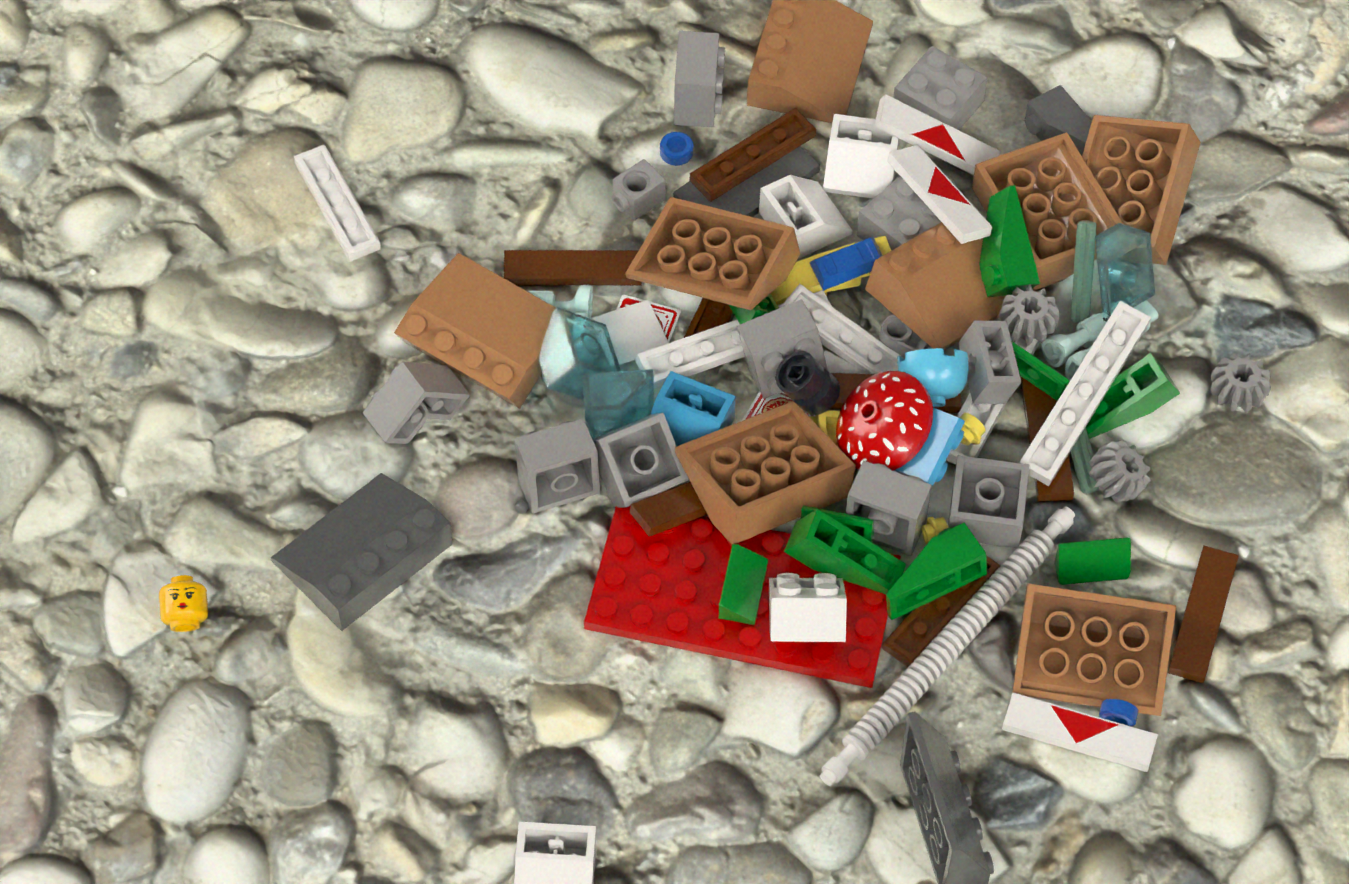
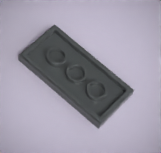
[673,146,820,217]

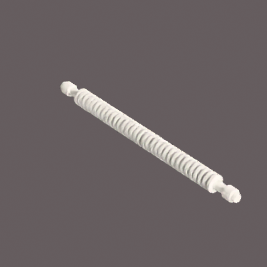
[820,507,1075,786]

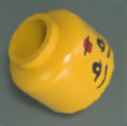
[159,575,208,632]

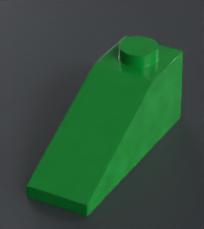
[979,185,1040,297]
[1086,353,1180,439]
[784,509,906,594]
[886,522,987,620]

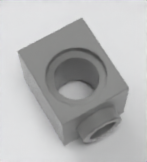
[612,159,666,220]

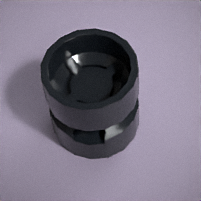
[775,351,840,415]

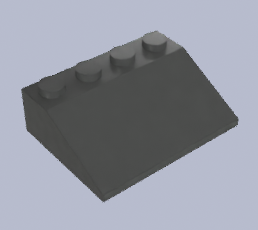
[271,473,453,631]
[900,712,994,884]

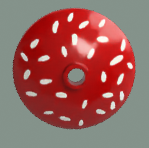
[836,371,933,471]

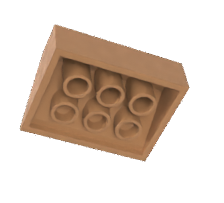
[747,0,873,123]
[1082,115,1201,265]
[972,132,1130,291]
[625,197,800,310]
[865,222,1006,351]
[394,253,574,409]
[675,401,856,544]
[1012,584,1176,716]

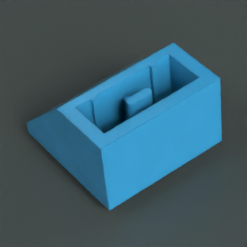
[651,371,736,446]
[894,408,965,486]

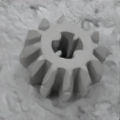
[999,284,1060,346]
[1210,352,1271,413]
[1089,440,1151,503]

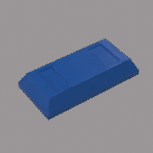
[810,237,883,291]

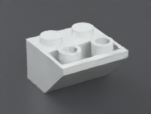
[823,114,899,199]
[759,175,853,259]
[769,573,847,642]
[514,822,597,884]

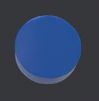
[660,132,694,166]
[1099,699,1139,727]

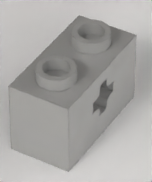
[958,320,1021,404]

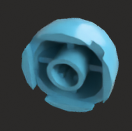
[897,348,969,407]

